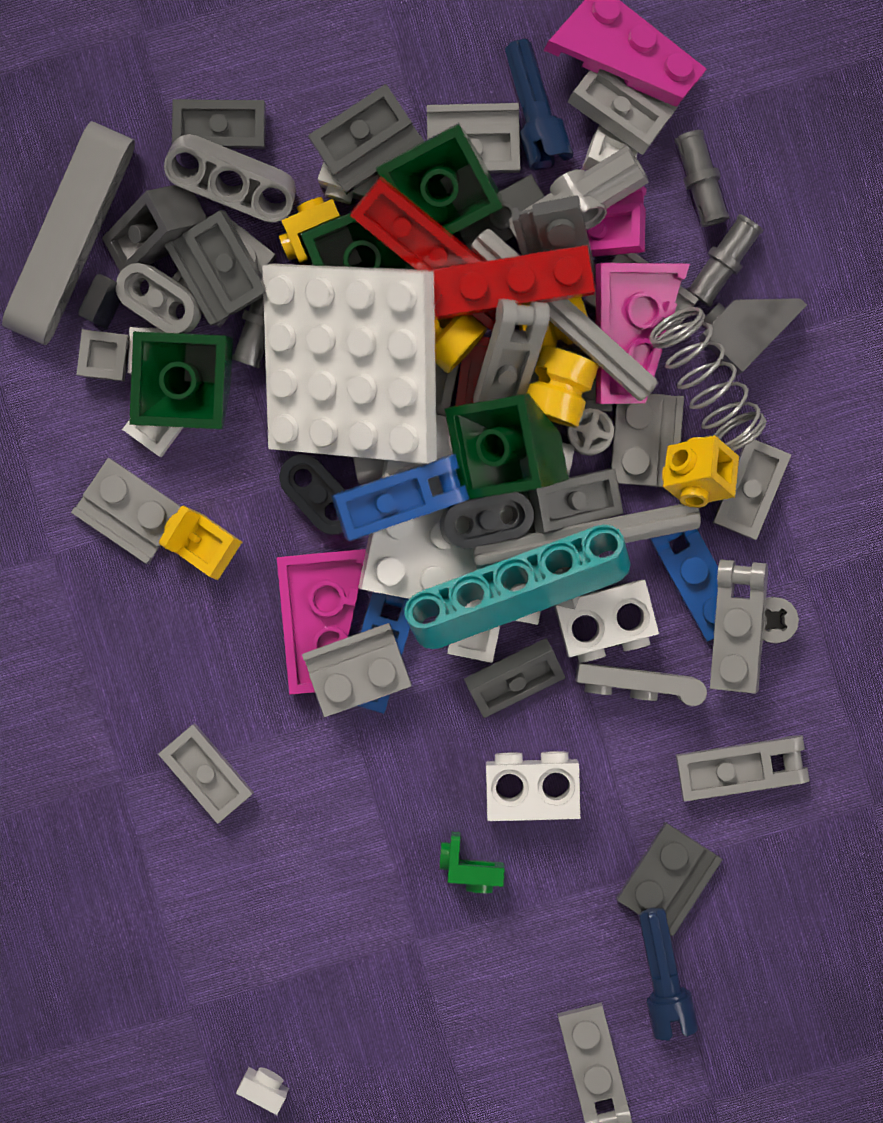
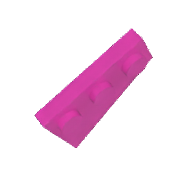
[544,0,707,107]
[596,263,690,404]
[277,549,366,695]

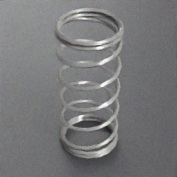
[649,307,767,451]

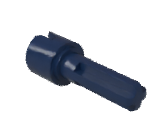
[505,39,574,170]
[639,908,698,1040]

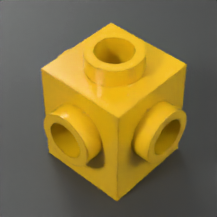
[662,435,739,508]

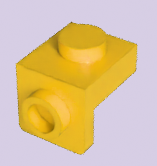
[279,197,340,265]
[158,505,242,580]

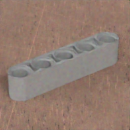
[2,121,135,345]

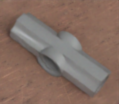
[509,145,649,239]

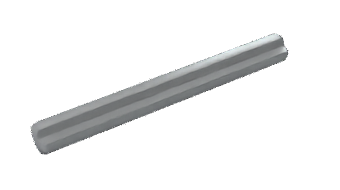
[471,229,658,401]
[473,504,701,570]

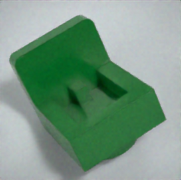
[439,831,505,893]

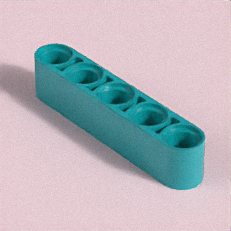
[404,524,630,649]

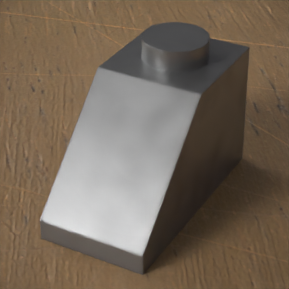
[102,185,207,272]
[698,299,807,376]

